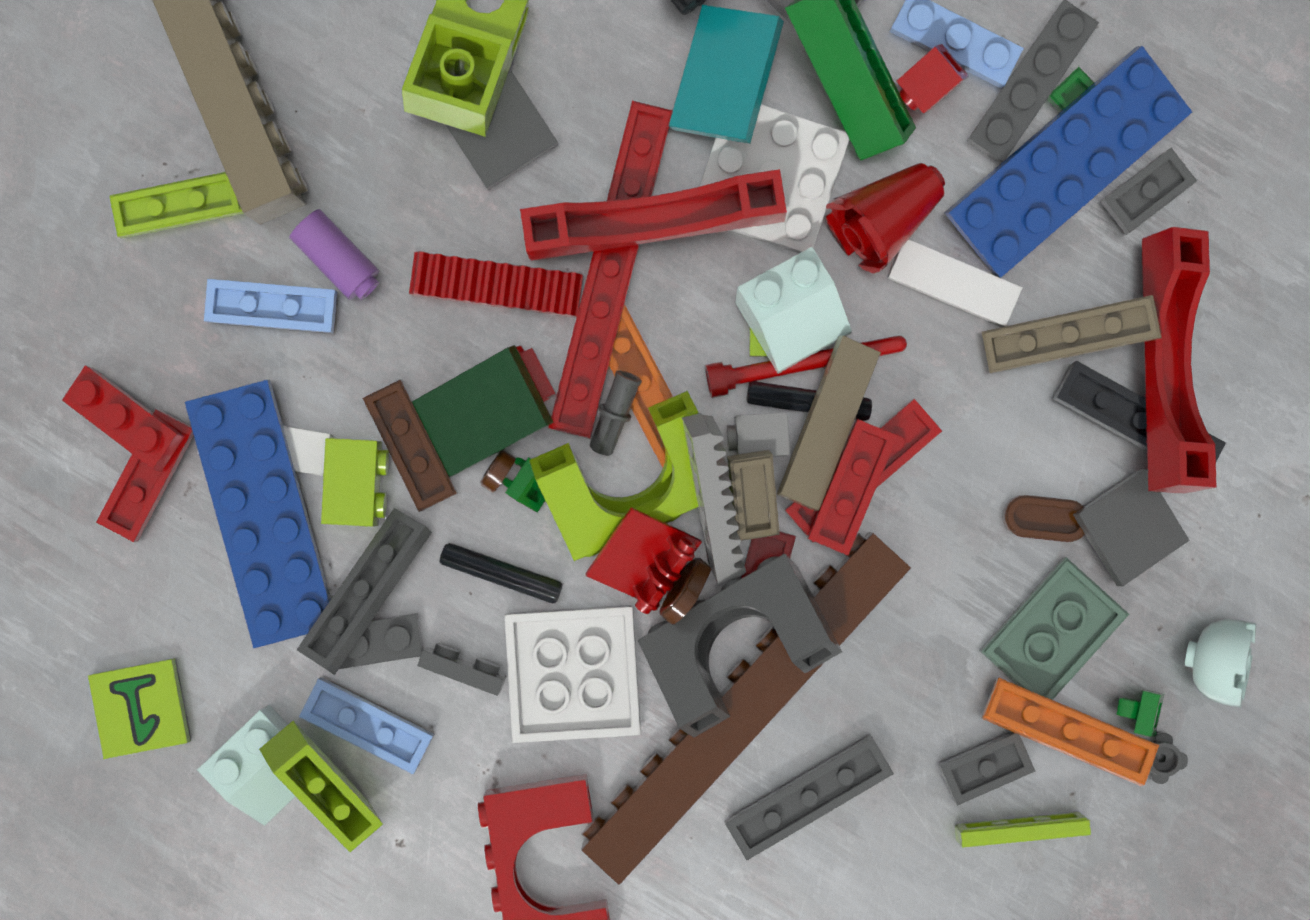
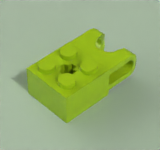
[401,0,529,137]

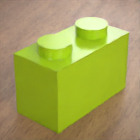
[321,438,389,527]

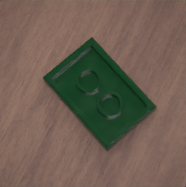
[412,345,554,478]

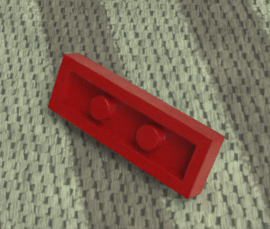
[62,365,185,472]
[96,409,194,542]
[807,419,898,555]

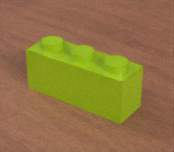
[259,721,383,852]

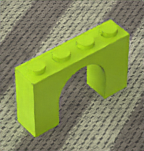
[529,391,731,561]

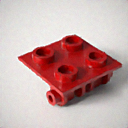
[585,507,702,614]

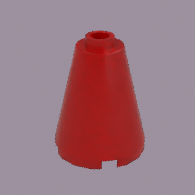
[826,163,945,274]

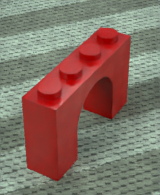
[478,774,610,920]

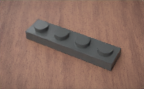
[967,0,1099,164]
[297,508,432,675]
[724,735,894,861]

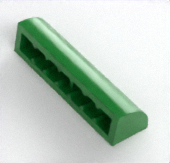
[785,0,916,161]

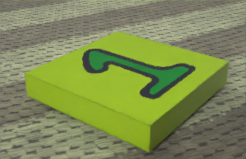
[88,658,191,759]

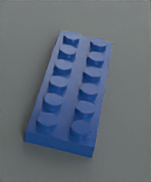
[944,46,1192,278]
[185,379,331,649]

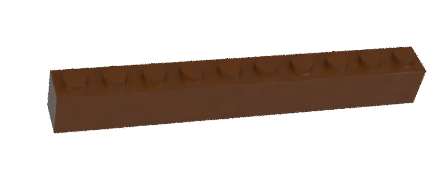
[581,532,911,885]

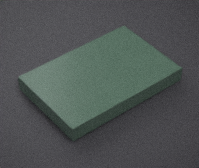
[979,557,1130,700]

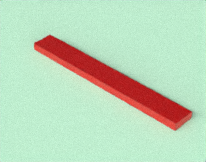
[548,101,673,440]

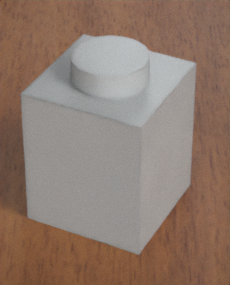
[727,412,790,457]

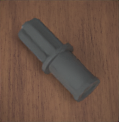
[590,370,642,456]

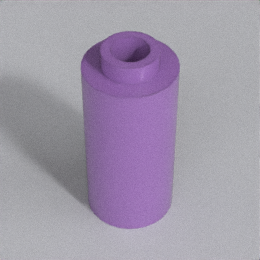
[289,209,380,300]

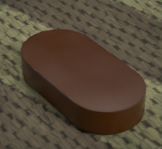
[1002,495,1085,542]
[660,558,712,625]

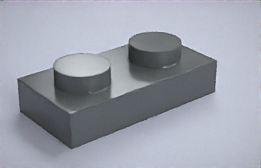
[1100,147,1197,235]
[339,613,424,669]
[417,643,507,696]
[938,732,1036,806]

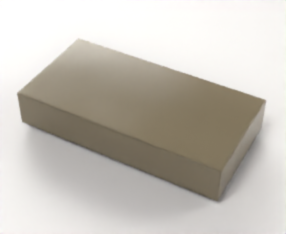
[727,450,780,541]

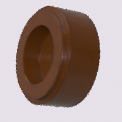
[480,450,516,493]

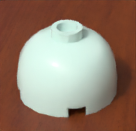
[1185,619,1257,708]

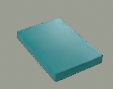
[669,5,784,144]

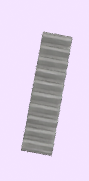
[682,413,746,585]

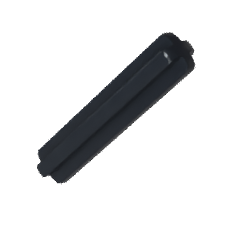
[746,381,872,421]
[439,543,562,604]

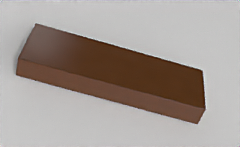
[362,379,458,512]

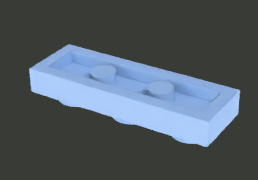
[889,0,1024,89]
[204,279,337,333]
[299,677,434,774]

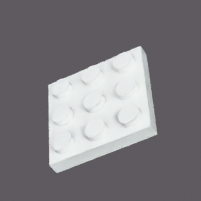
[700,104,849,253]
[504,606,640,743]

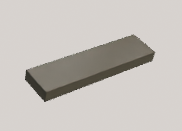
[982,295,1162,373]
[777,336,881,511]

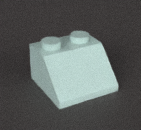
[735,247,852,373]
[197,705,295,826]

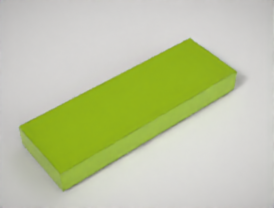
[109,172,243,239]
[955,812,1091,848]

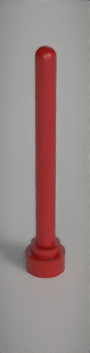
[705,335,907,398]

